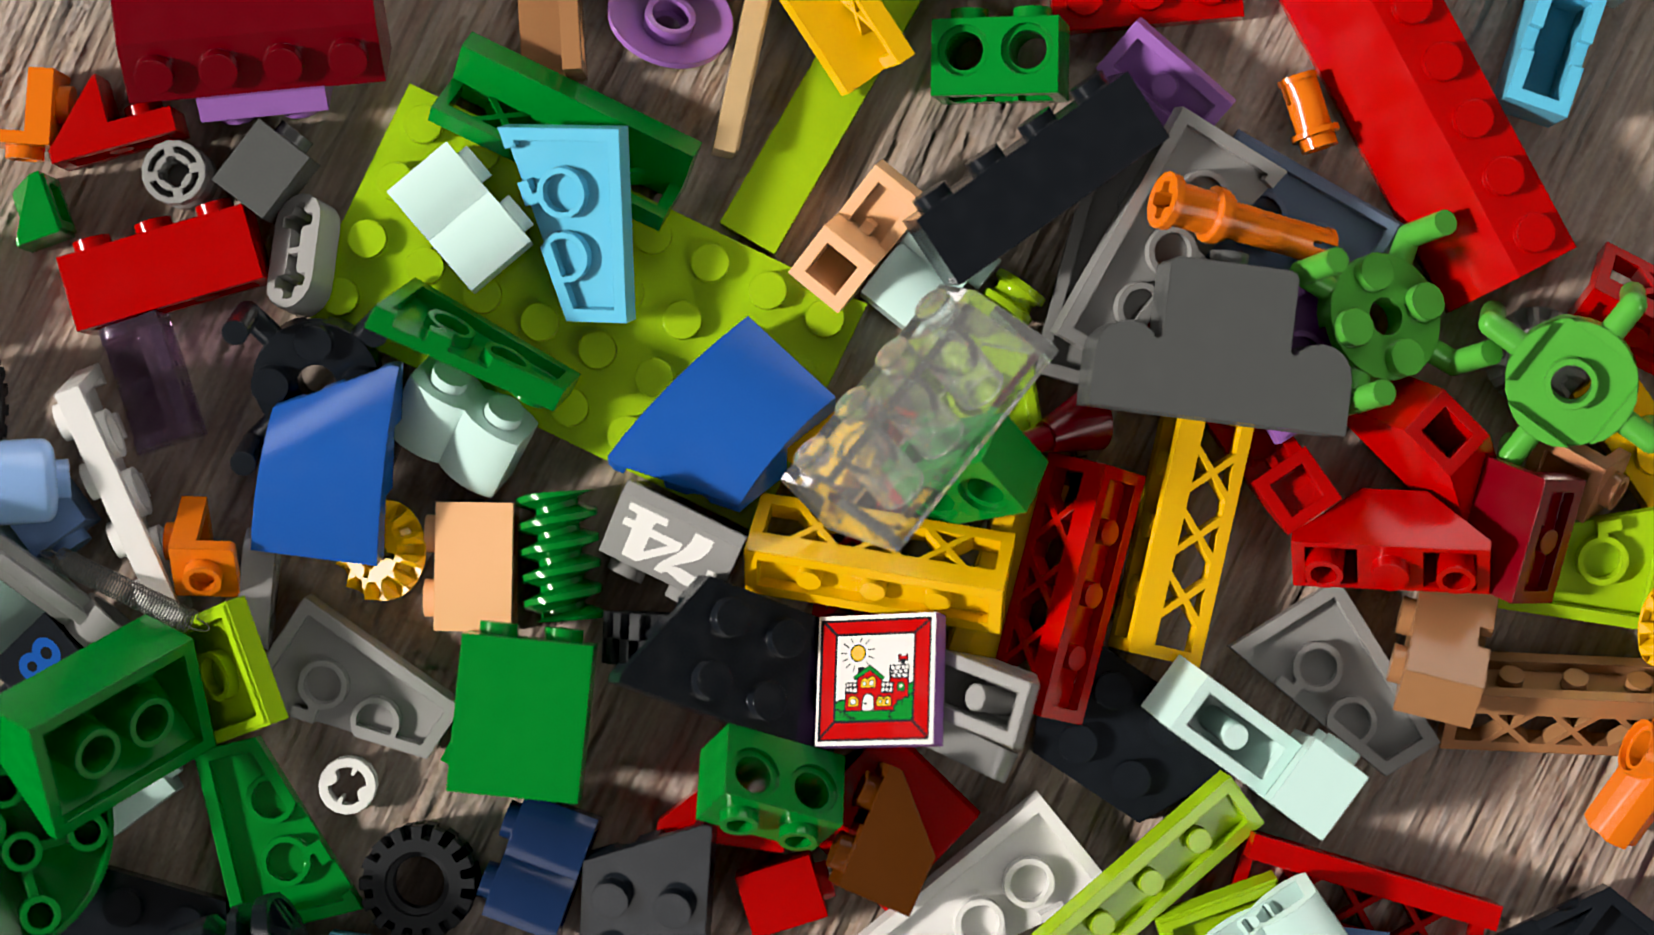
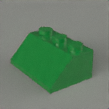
[0,614,216,840]

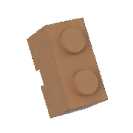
[1386,591,1499,729]

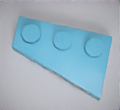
[497,124,636,323]

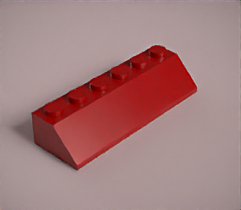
[1278,0,1576,313]

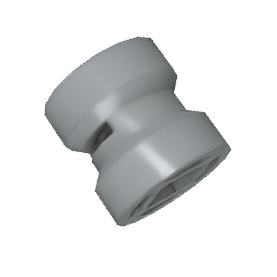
[142,140,218,210]

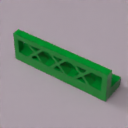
[428,31,702,231]

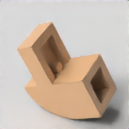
[788,159,923,313]

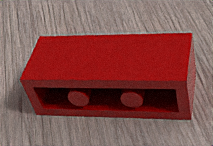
[56,198,270,336]

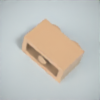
[423,502,520,631]

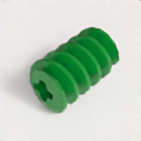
[515,489,604,622]

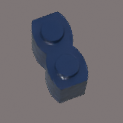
[477,799,603,935]

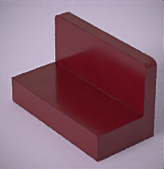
[1468,457,1586,604]

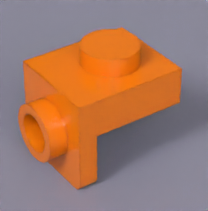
[0,67,78,163]
[163,496,240,597]

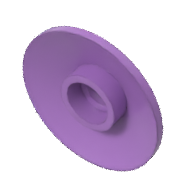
[607,0,733,69]

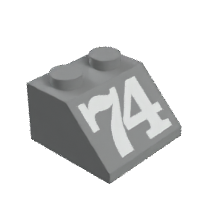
[599,480,748,602]

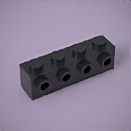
[902,70,1170,285]

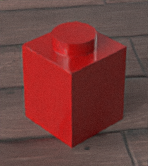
[735,850,836,935]

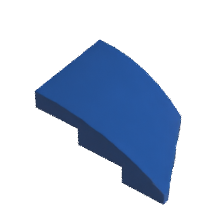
[608,316,836,512]
[251,361,403,566]

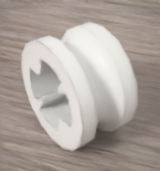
[318,755,379,815]

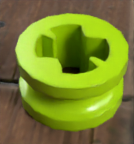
[981,268,1046,327]

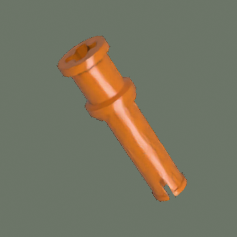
[1147,171,1339,260]

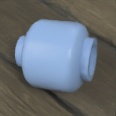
[0,438,71,526]

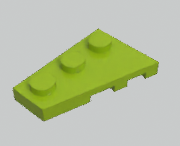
[1497,507,1654,630]

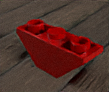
[1347,376,1496,522]
[1291,488,1491,594]

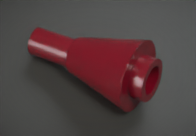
[1023,391,1113,452]

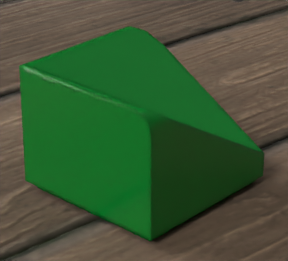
[13,171,77,253]

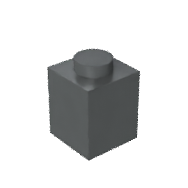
[211,119,321,225]

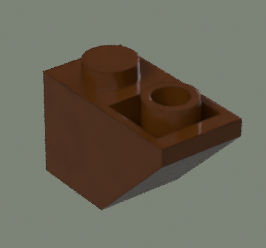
[826,761,935,917]

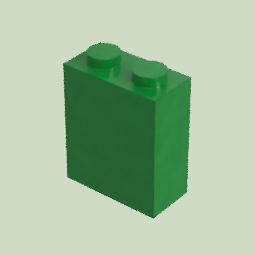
[446,620,598,804]

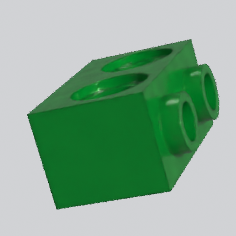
[931,5,1070,105]
[884,411,1049,524]
[696,723,845,851]

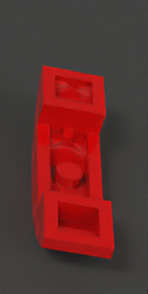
[1146,322,1342,536]

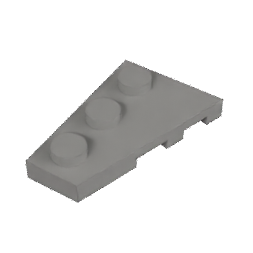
[1227,587,1441,776]
[266,593,456,759]

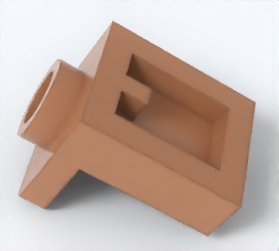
[1524,442,1631,523]

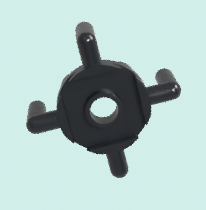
[222,300,402,476]

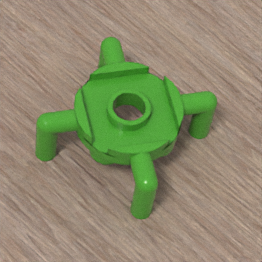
[1290,210,1503,416]
[1478,282,1654,466]

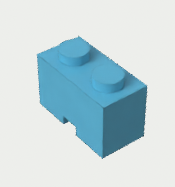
[1494,0,1607,128]

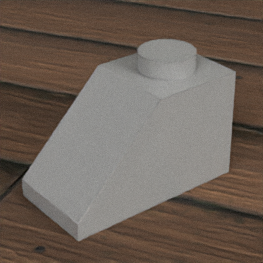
[943,649,1040,749]

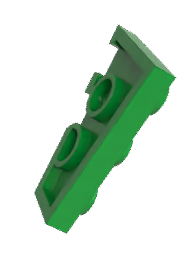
[364,277,581,411]
[195,735,364,923]

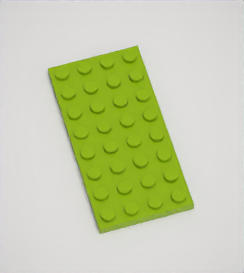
[310,83,867,530]

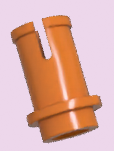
[1277,70,1340,155]

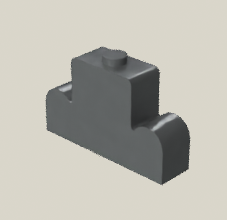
[1076,250,1352,437]

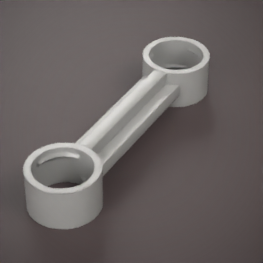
[0,532,131,647]

